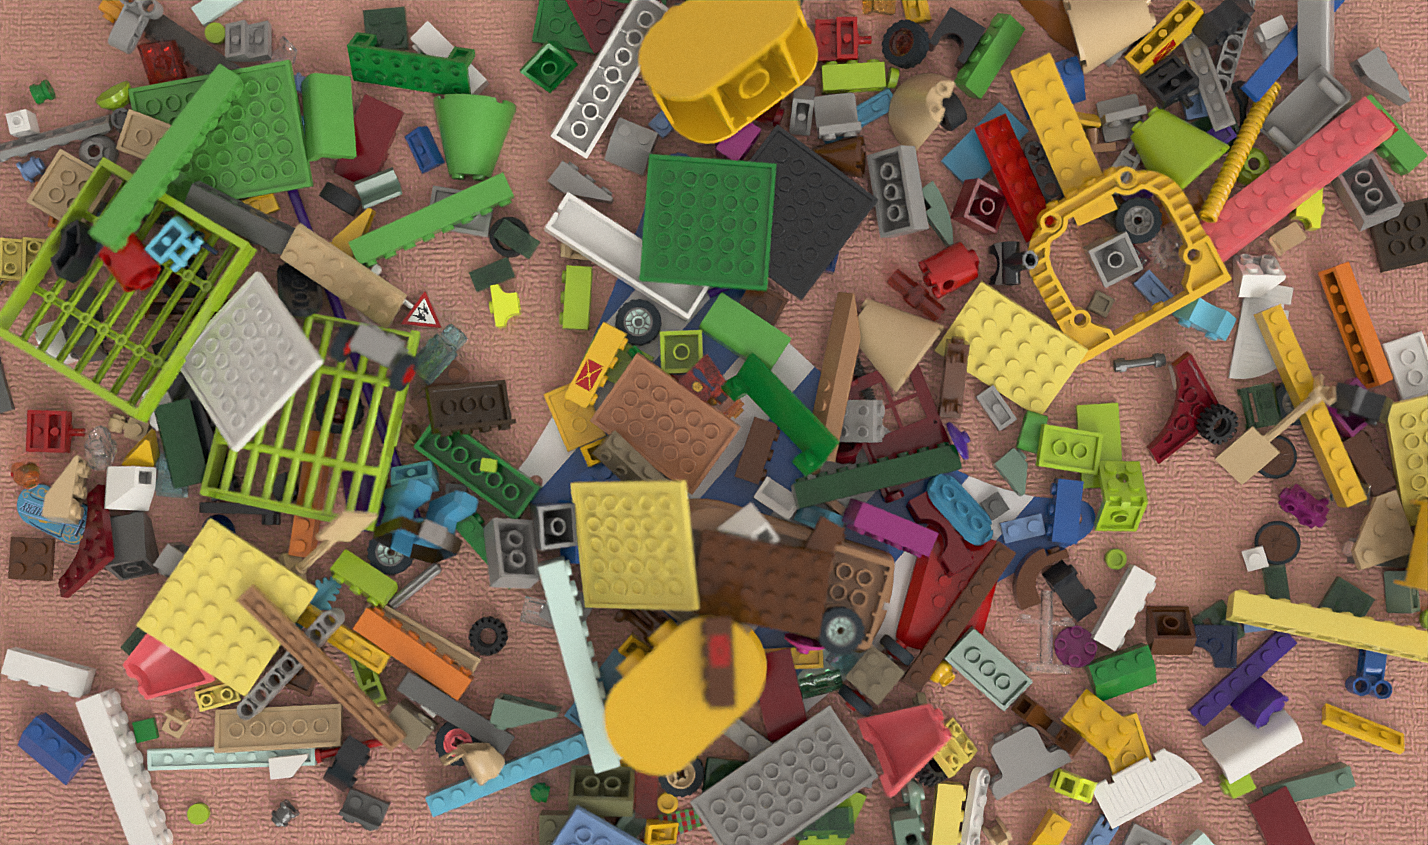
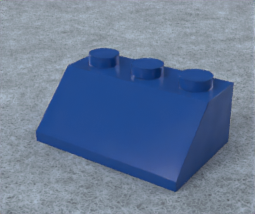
[1013,55,1086,120]
[18,713,94,785]

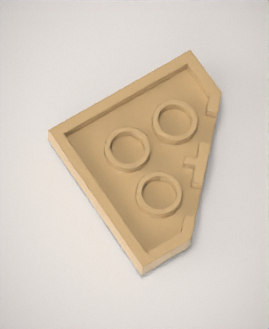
[1351,490,1414,570]

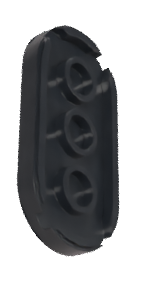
[277,262,323,317]

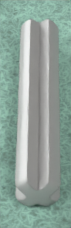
[389,563,442,609]

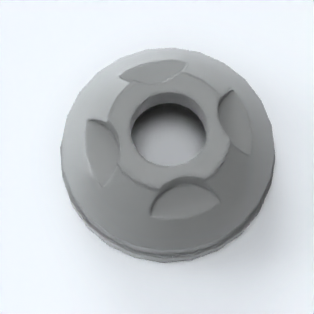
[79,134,119,168]

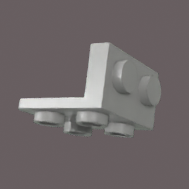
[814,93,862,141]
[839,400,885,443]

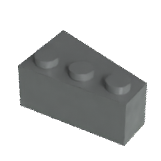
[66,286,109,362]

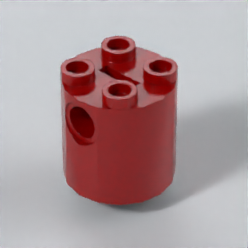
[97,232,161,292]
[918,241,980,299]

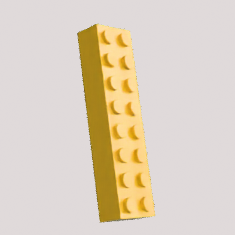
[1010,52,1117,226]

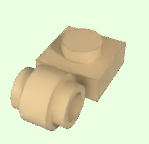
[108,414,151,441]

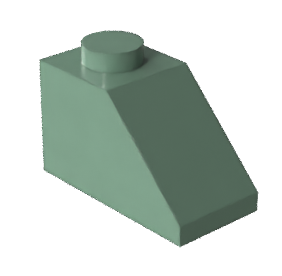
[992,448,1028,496]

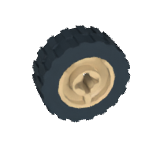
[658,755,704,798]

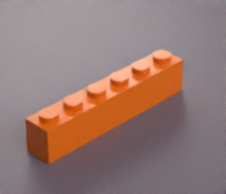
[1318,261,1393,389]
[288,430,335,558]
[353,606,475,701]

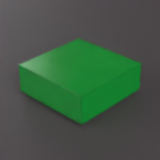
[132,717,159,743]

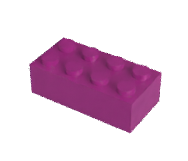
[842,498,938,558]

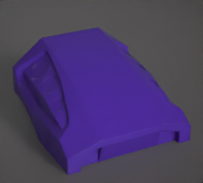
[1230,677,1289,729]

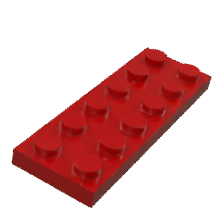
[974,113,1054,243]

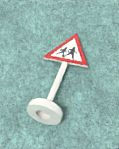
[371,264,442,328]

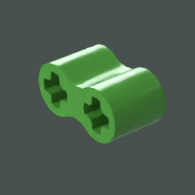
[1016,410,1048,454]

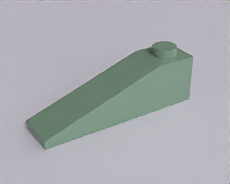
[1261,762,1356,802]

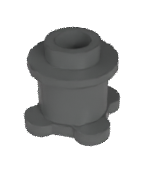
[271,799,300,827]

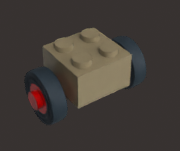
[838,634,914,716]

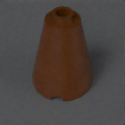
[812,136,866,178]

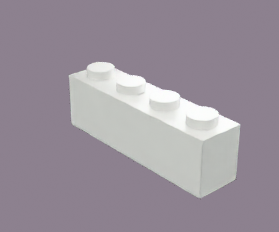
[410,21,489,95]
[1090,564,1156,651]
[1,647,96,698]

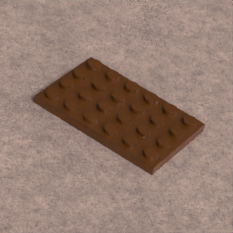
[691,529,833,638]

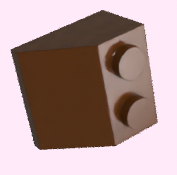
[1146,606,1197,655]

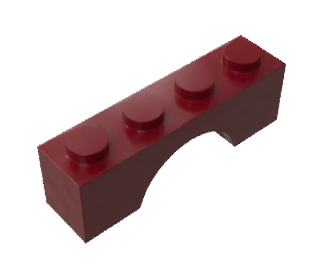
[906,491,974,578]

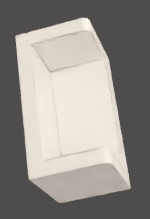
[753,476,796,521]

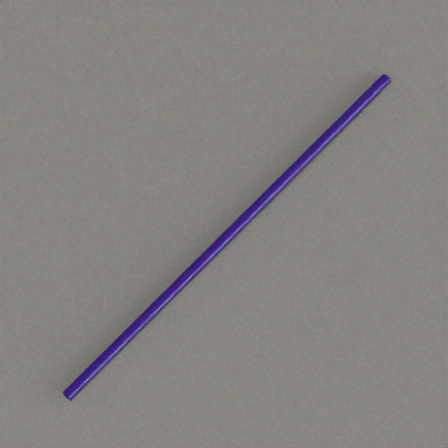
[287,189,422,519]

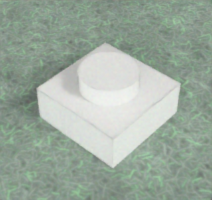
[1242,545,1269,572]

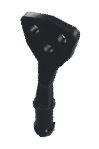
[1231,80,1249,129]

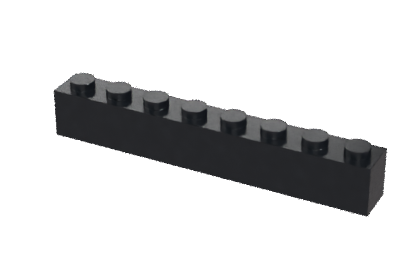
[151,337,242,502]

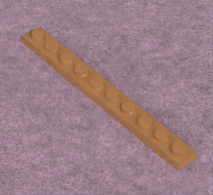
[237,584,407,752]

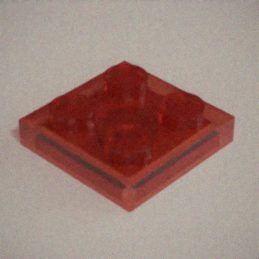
[137,39,188,85]

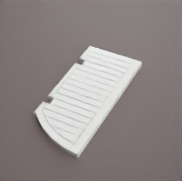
[1228,285,1294,379]
[1094,748,1202,829]

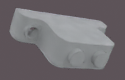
[988,722,1072,800]

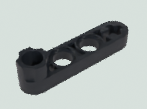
[1023,141,1065,204]
[199,502,281,525]

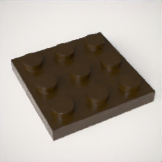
[1370,198,1428,273]

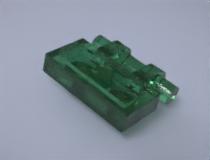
[798,669,843,699]

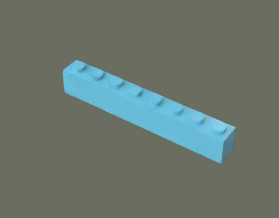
[425,730,589,817]

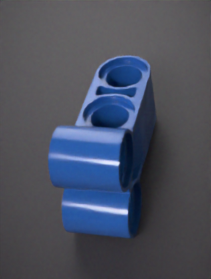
[1345,649,1392,699]

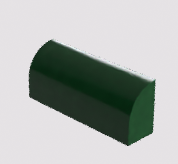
[154,399,206,490]

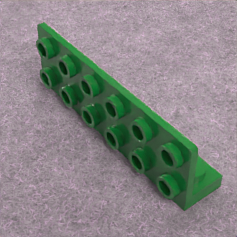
[347,32,475,95]
[720,353,839,477]

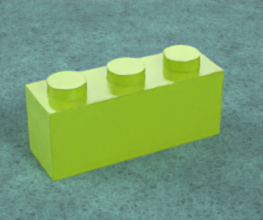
[821,59,886,95]
[559,265,593,331]
[330,549,398,609]

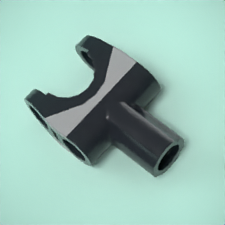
[988,241,1038,286]

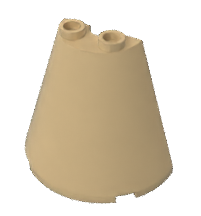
[1062,0,1156,75]
[888,73,955,151]
[858,298,945,392]

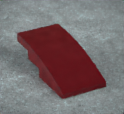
[333,94,404,183]
[758,648,808,741]
[1247,786,1315,845]

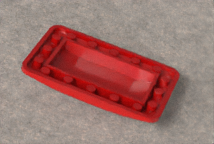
[896,525,998,650]

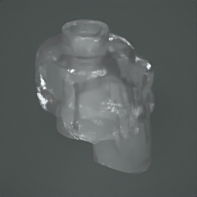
[84,425,118,470]

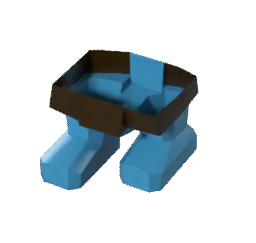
[373,479,478,564]

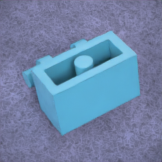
[144,216,205,272]

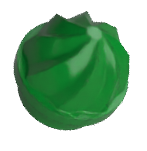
[530,782,551,803]

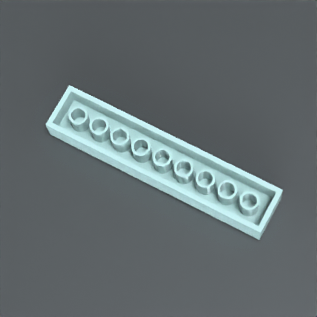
[538,556,621,773]

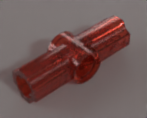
[886,268,946,322]

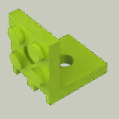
[1094,461,1148,531]

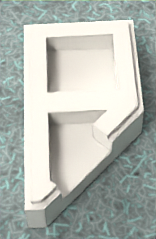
[268,753,309,780]

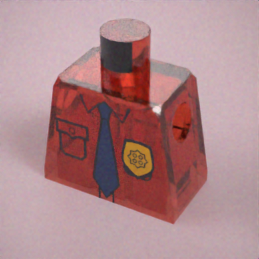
[678,353,729,406]

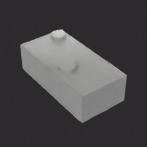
[867,145,929,238]

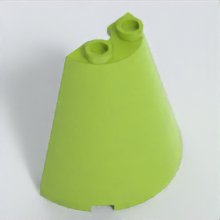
[1130,106,1230,191]

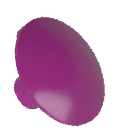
[1054,625,1097,668]

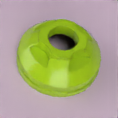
[95,81,132,111]
[1236,147,1270,185]

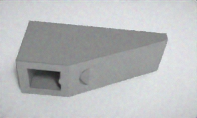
[1349,47,1411,107]
[548,161,614,204]

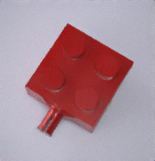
[815,17,872,63]
[26,410,86,453]

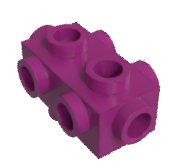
[1278,484,1330,529]

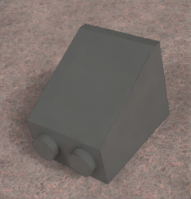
[530,503,578,550]
[105,511,159,581]

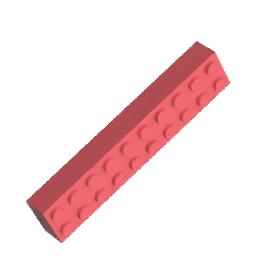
[1200,96,1394,263]

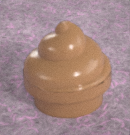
[400,424,422,445]

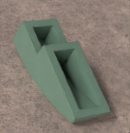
[922,181,953,247]

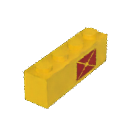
[1124,0,1204,76]
[564,322,628,409]

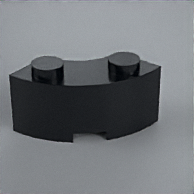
[1192,0,1255,48]
[51,219,97,284]
[1330,382,1393,426]
[1042,560,1098,622]
[323,735,371,792]

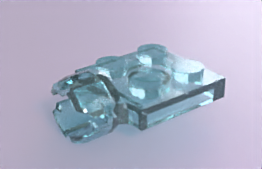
[415,323,468,386]

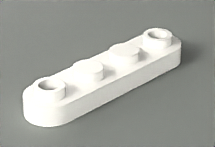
[960,766,990,845]

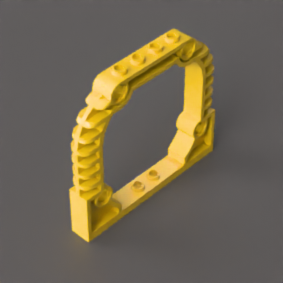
[1027,165,1231,364]

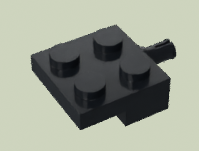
[1139,53,1200,110]

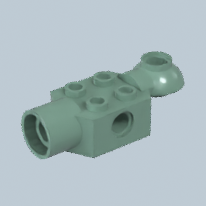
[889,778,927,845]

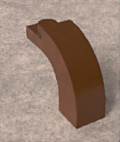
[1012,545,1069,610]
[1011,693,1086,757]

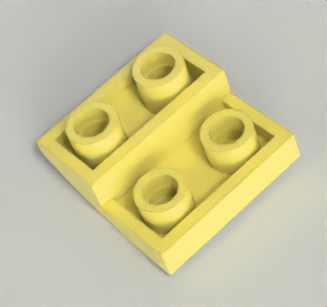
[0,237,45,281]
[194,679,242,712]
[933,717,978,778]

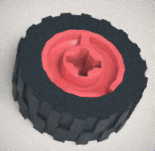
[435,721,482,766]

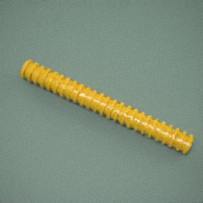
[1199,82,1281,223]

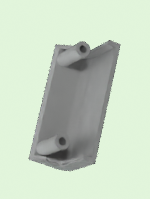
[1298,0,1334,80]
[1260,64,1352,157]

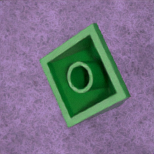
[519,41,578,93]

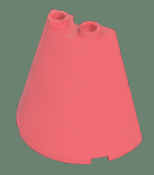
[123,633,217,700]
[857,704,952,797]

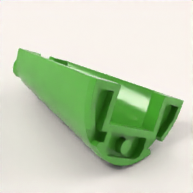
[433,94,516,181]

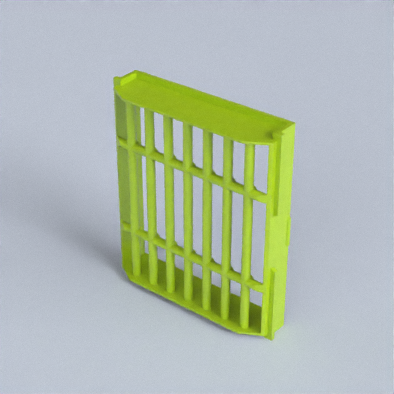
[0,157,258,423]
[199,314,421,532]

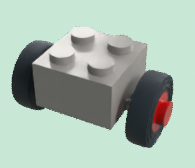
[330,323,418,392]

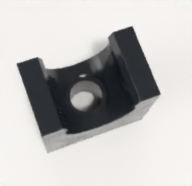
[929,7,986,70]

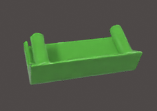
[301,73,356,162]
[698,292,792,370]

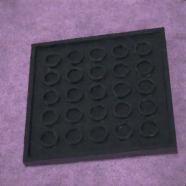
[749,124,878,301]

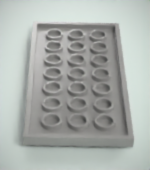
[690,705,878,845]

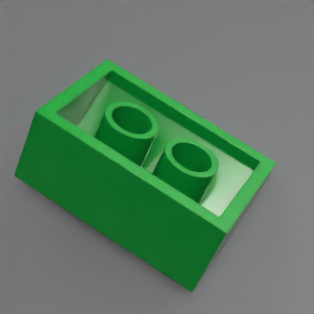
[1084,643,1157,701]

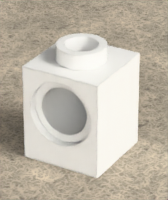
[5,109,40,139]

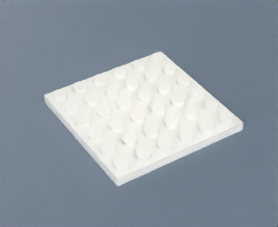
[181,271,323,451]

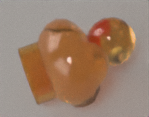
[10,462,40,489]

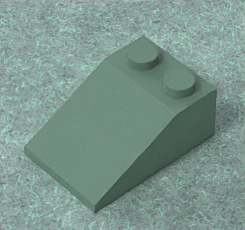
[490,693,562,730]

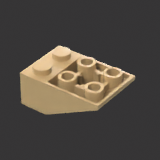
[42,455,91,525]

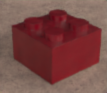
[950,178,1008,235]

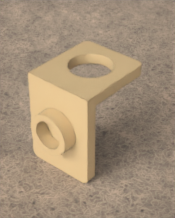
[1268,221,1307,256]
[162,708,192,739]

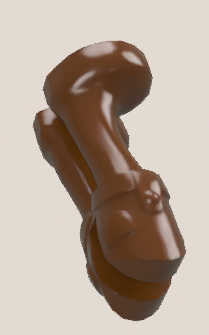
[613,609,668,645]

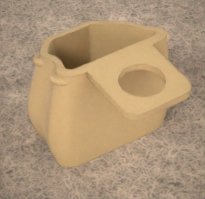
[440,743,505,785]

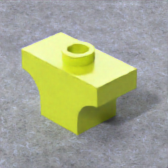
[1289,188,1325,231]
[489,284,522,329]
[1049,768,1097,803]

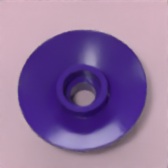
[946,422,971,460]

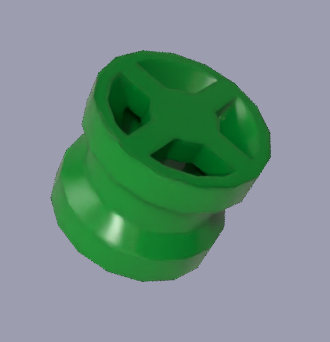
[29,79,56,105]

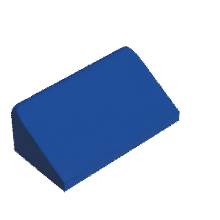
[404,126,445,174]

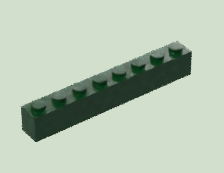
[791,442,962,510]

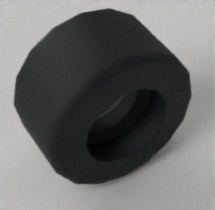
[939,92,967,131]

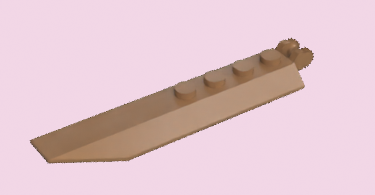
[812,292,861,476]

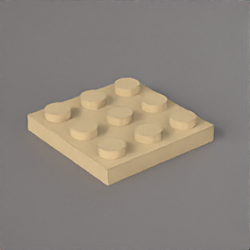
[26,149,116,225]

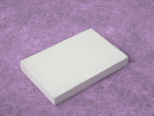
[1381,331,1428,401]

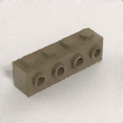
[592,430,667,481]

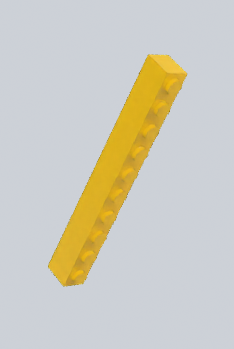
[1254,304,1367,508]

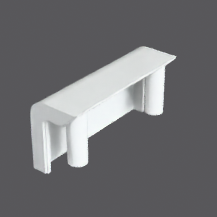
[1202,709,1303,784]

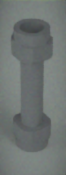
[1113,353,1166,373]

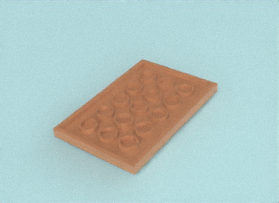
[590,352,741,495]

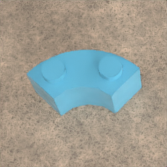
[1172,297,1237,341]

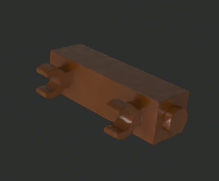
[938,336,970,419]

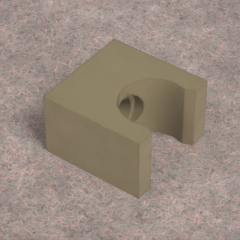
[389,698,438,751]

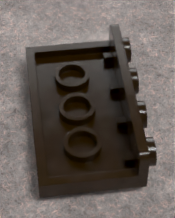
[425,380,516,437]

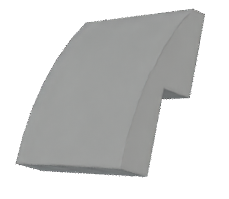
[225,20,272,62]

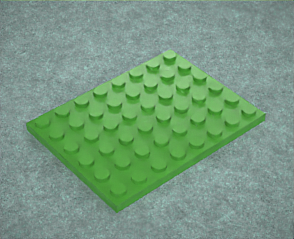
[128,60,314,213]

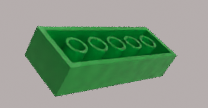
[414,425,543,519]

